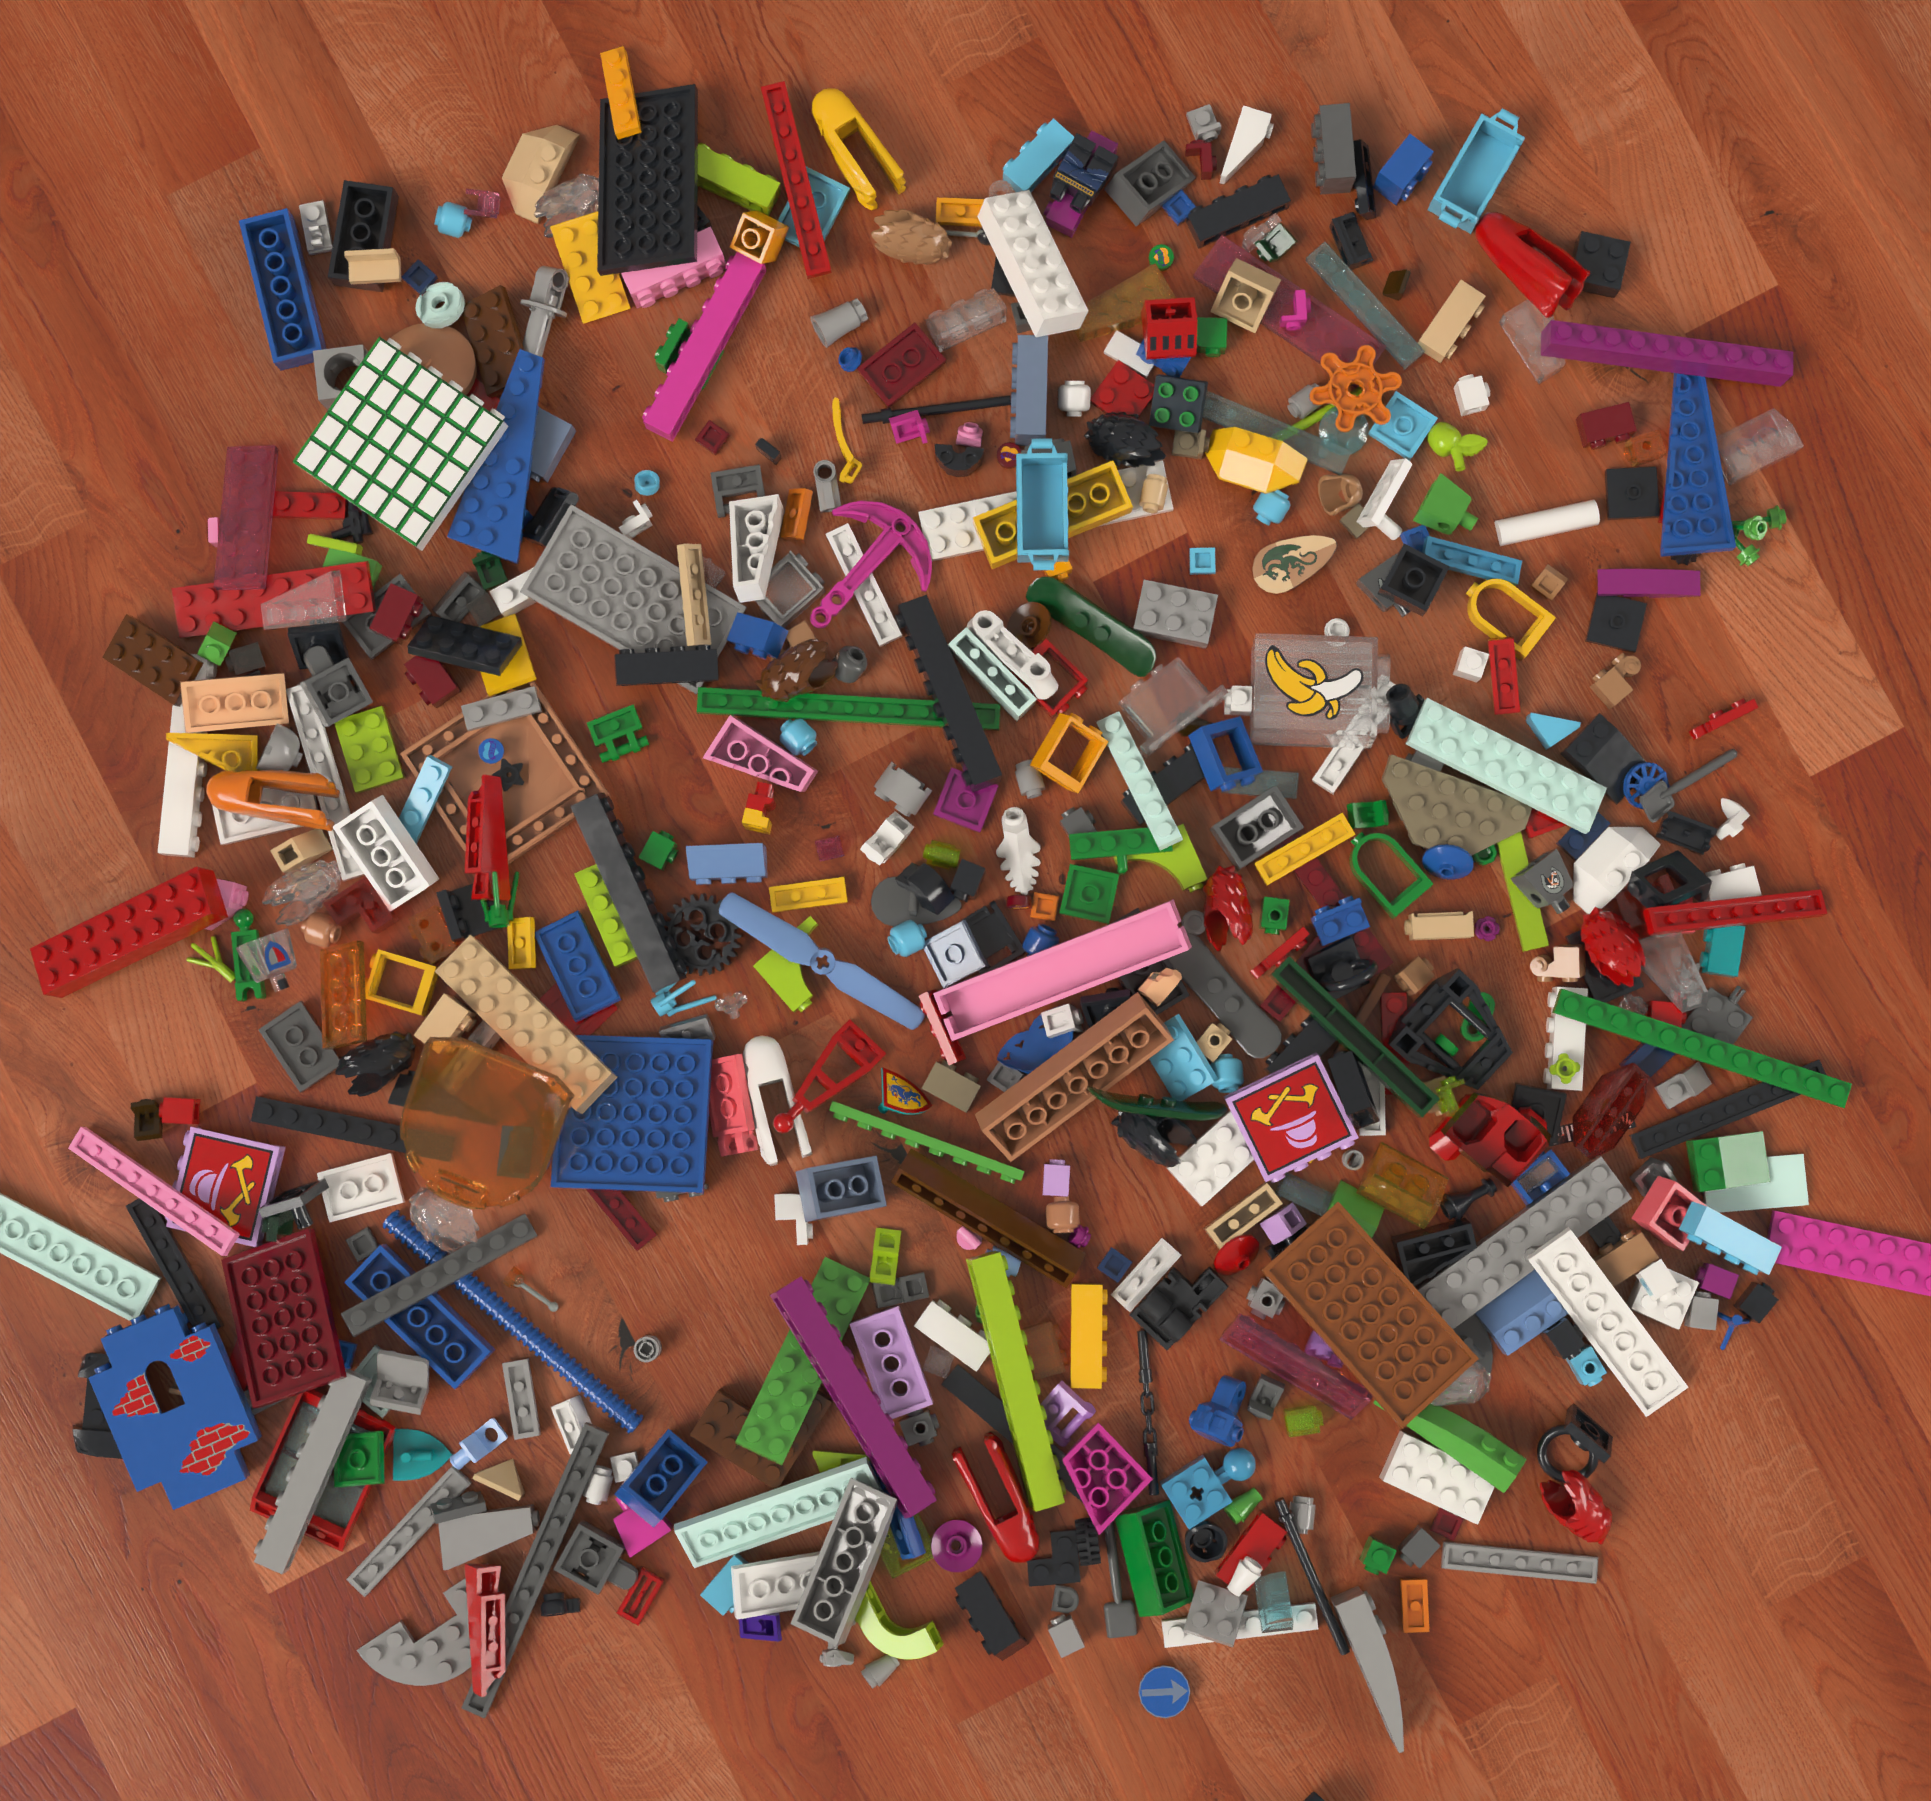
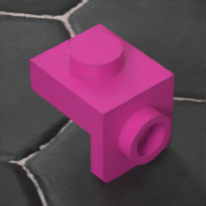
[1280,290,1311,330]
[889,410,930,444]

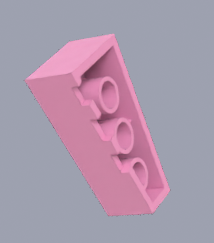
[703,715,818,792]

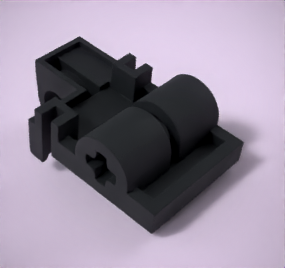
[1130,1267,1228,1350]

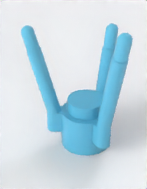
[650,971,717,1017]

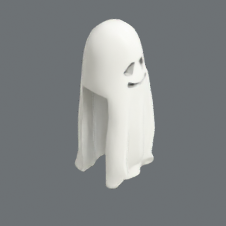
[743,1035,812,1166]

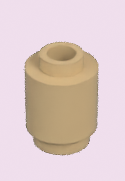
[1139,474,1168,514]

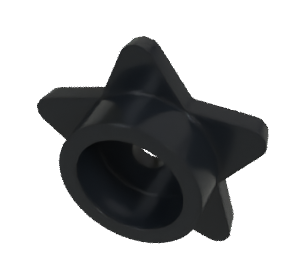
[492,759,524,791]

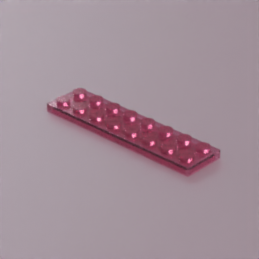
[1193,235,1386,388]

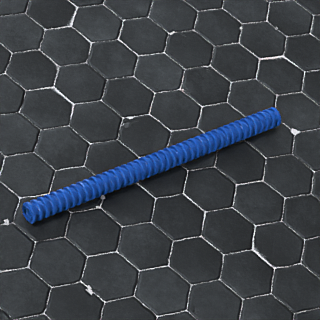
[382,1210,644,1434]

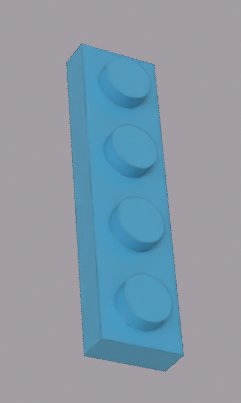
[1422,536,1522,586]

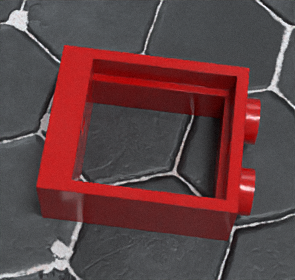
[1011,639,1088,719]

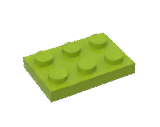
[334,706,405,793]

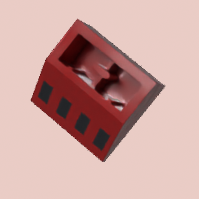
[1141,297,1198,360]

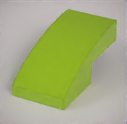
[870,1228,901,1285]

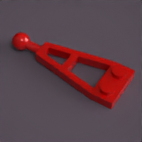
[773,1019,886,1133]

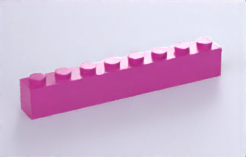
[643,252,767,442]

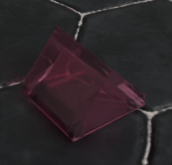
[815,834,844,861]

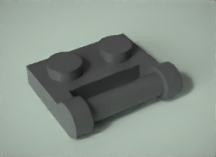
[710,465,765,518]

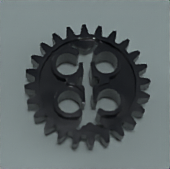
[665,893,744,976]

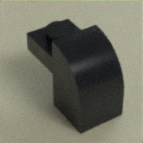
[895,863,955,915]

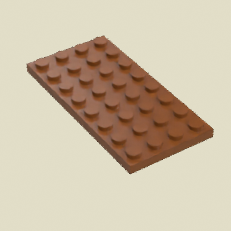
[1261,1201,1479,1429]

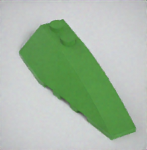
[1373,1400,1527,1493]

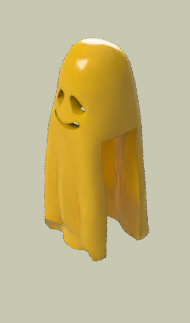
[812,88,906,210]

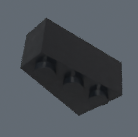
[1391,1218,1477,1288]
[955,1571,1028,1661]

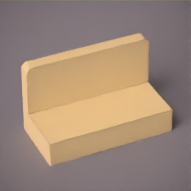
[344,248,401,284]

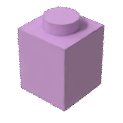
[1042,1159,1070,1196]
[1260,1202,1307,1245]

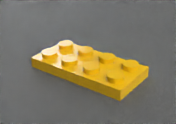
[550,211,631,324]

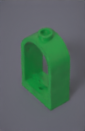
[1349,832,1433,919]

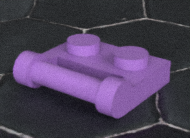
[1040,1381,1096,1446]

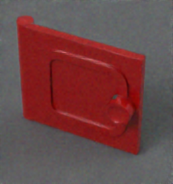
[539,983,618,1035]

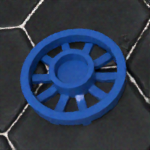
[1623,762,1670,809]

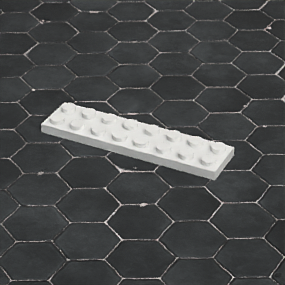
[1527,1227,1689,1417]

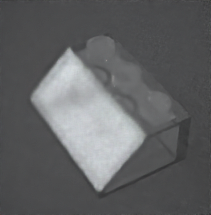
[926,288,1007,352]
[1716,408,1804,486]

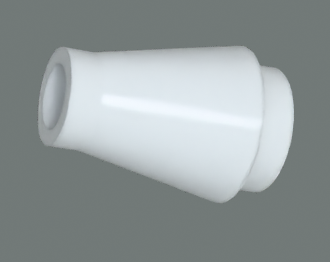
[1227,1556,1263,1597]

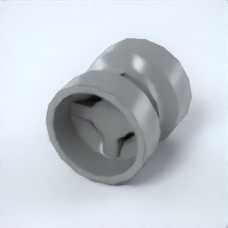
[634,1335,662,1362]

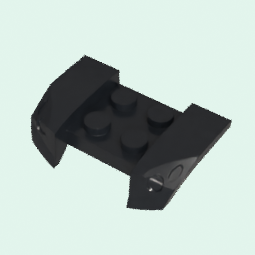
[72,1353,123,1459]

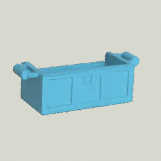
[1428,108,1525,234]
[1016,438,1069,571]

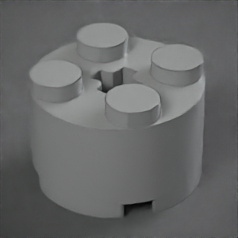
[874,761,932,817]

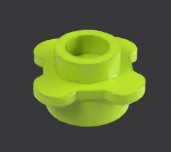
[1549,1053,1580,1084]

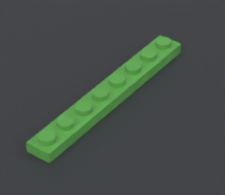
[829,1101,1024,1184]

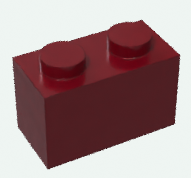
[1576,402,1637,450]
[369,583,423,645]
[404,656,461,708]

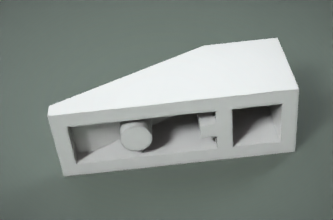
[1219,106,1274,184]

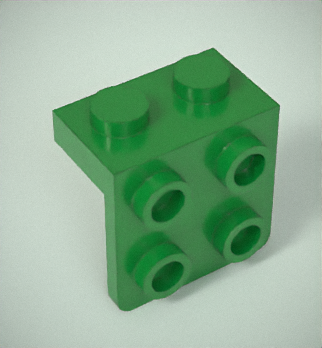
[654,318,724,390]

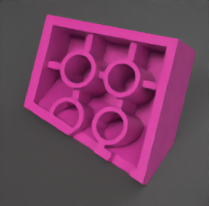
[1062,1423,1153,1535]

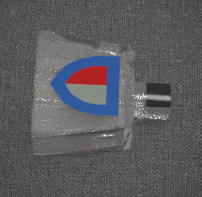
[236,928,297,993]

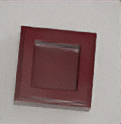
[695,420,730,456]
[1429,1507,1464,1541]

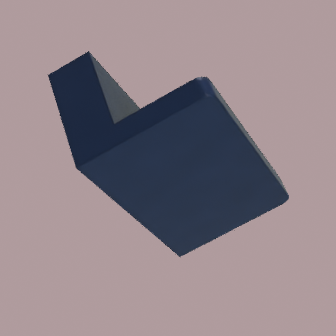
[1619,1043,1676,1085]

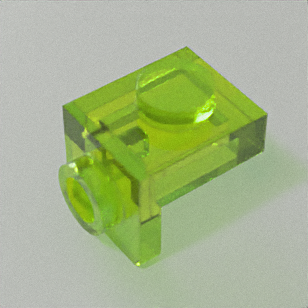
[1436,1076,1465,1117]

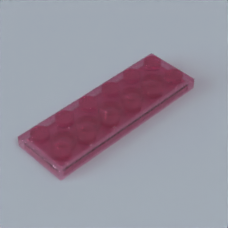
[213,445,279,590]
[1219,1313,1372,1420]

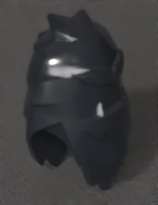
[1084,412,1166,468]
[335,1031,416,1097]
[1111,1111,1197,1167]

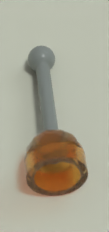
[502,1266,559,1312]

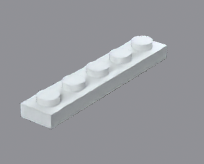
[826,523,902,647]
[1312,676,1396,795]

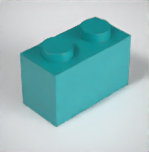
[1699,926,1745,978]

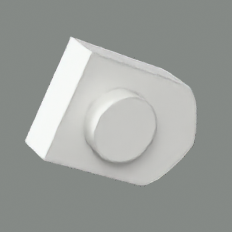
[1716,798,1750,840]

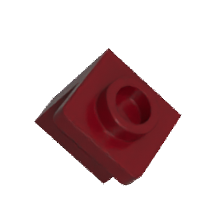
[1185,140,1217,180]

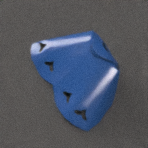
[997,1006,1074,1074]

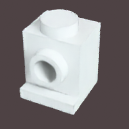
[1224,686,1252,716]

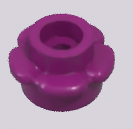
[1475,916,1500,941]
[1068,1225,1091,1248]

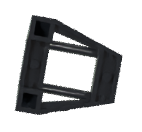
[1388,968,1513,1090]

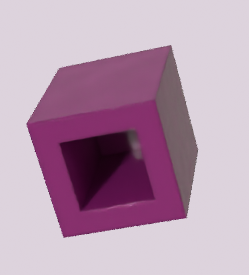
[1694,1263,1739,1299]

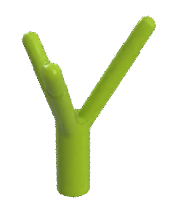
[186,936,235,983]

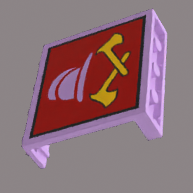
[1224,1052,1359,1183]
[165,1127,286,1247]

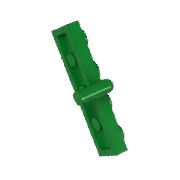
[1069,828,1173,876]

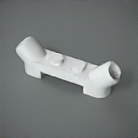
[967,610,1059,699]

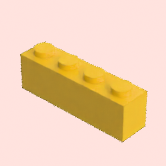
[1070,1283,1107,1389]

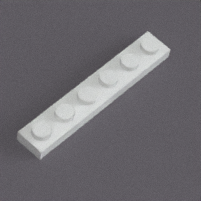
[1161,1602,1318,1648]

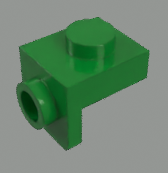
[1347,800,1389,829]

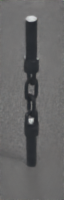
[1137,1330,1159,1495]

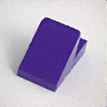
[739,1612,782,1642]

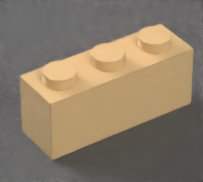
[1416,280,1486,363]
[1204,1182,1283,1249]

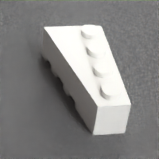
[729,494,785,603]

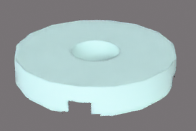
[415,282,465,328]

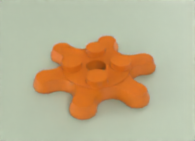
[1309,345,1402,432]

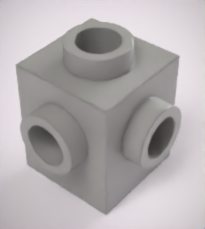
[1246,1278,1285,1320]

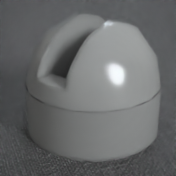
[1342,1149,1364,1170]

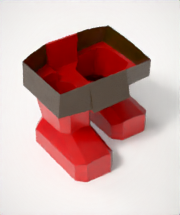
[1428,1092,1551,1187]

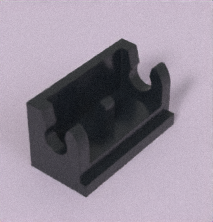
[1329,212,1373,272]
[1655,811,1718,855]

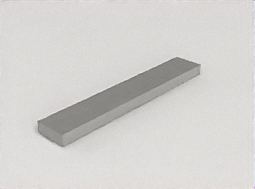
[346,1466,472,1597]
[1441,1541,1598,1584]

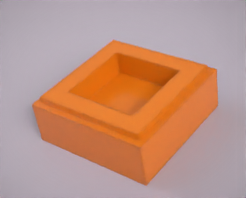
[1030,892,1059,922]

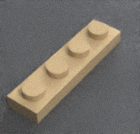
[677,544,711,646]

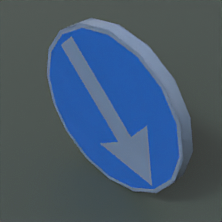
[1138,1665,1190,1718]

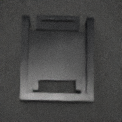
[523,487,579,547]
[951,900,1025,974]

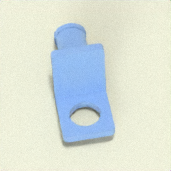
[450,1418,508,1470]

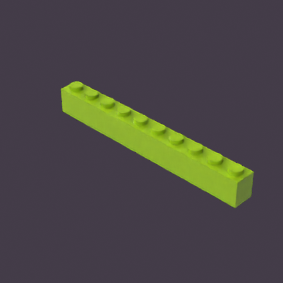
[966,1251,1066,1512]

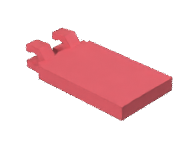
[709,1054,758,1157]

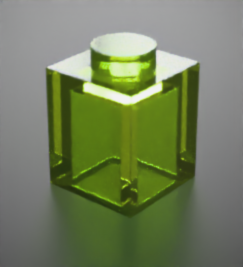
[1283,1405,1323,1437]

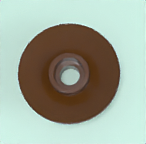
[1007,602,1051,650]

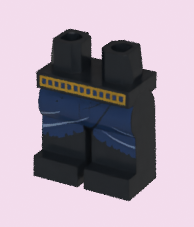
[1050,133,1119,214]

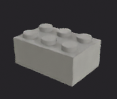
[1133,580,1218,649]

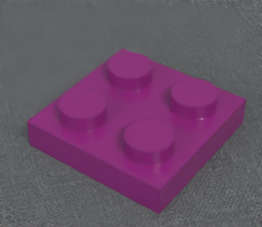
[933,767,998,833]

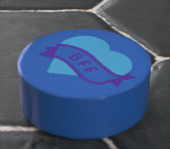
[478,738,504,764]

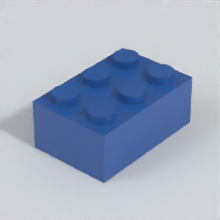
[614,1429,707,1528]

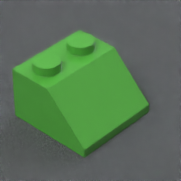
[1321,1180,1386,1238]

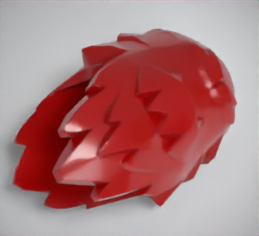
[1203,865,1253,951]
[1581,907,1646,987]
[1540,1469,1613,1545]

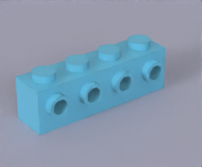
[1679,1202,1782,1275]

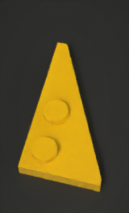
[166,733,258,772]

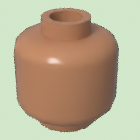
[301,912,342,948]
[1046,1196,1080,1234]

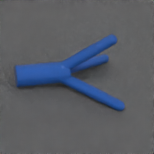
[1717,1311,1750,1350]

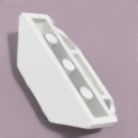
[1573,827,1661,914]

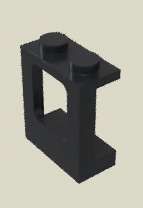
[1627,850,1712,908]

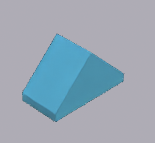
[1526,713,1581,750]

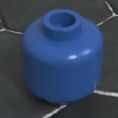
[1022,923,1060,956]

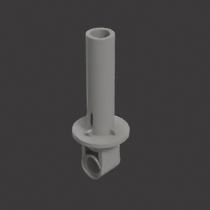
[520,266,569,357]

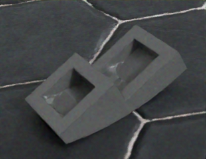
[871,1272,929,1308]

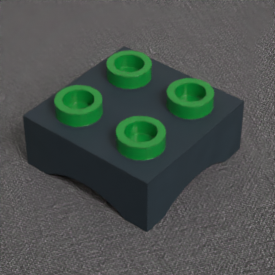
[1149,374,1208,433]

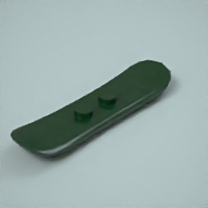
[1026,576,1156,677]
[1087,1086,1228,1121]

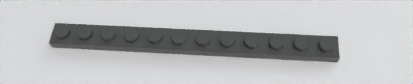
[462,1422,610,1719]

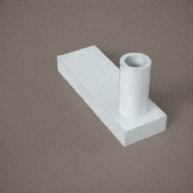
[1356,458,1412,540]

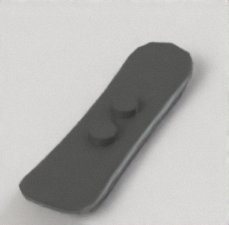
[1168,933,1281,1059]

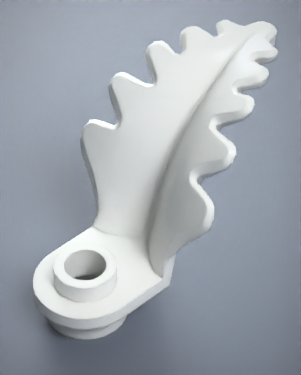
[996,807,1041,895]

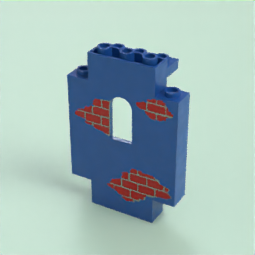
[89,1304,262,1510]

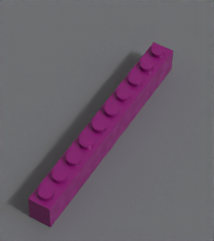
[1540,320,1793,387]
[770,1276,937,1518]

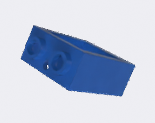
[1188,716,1263,792]

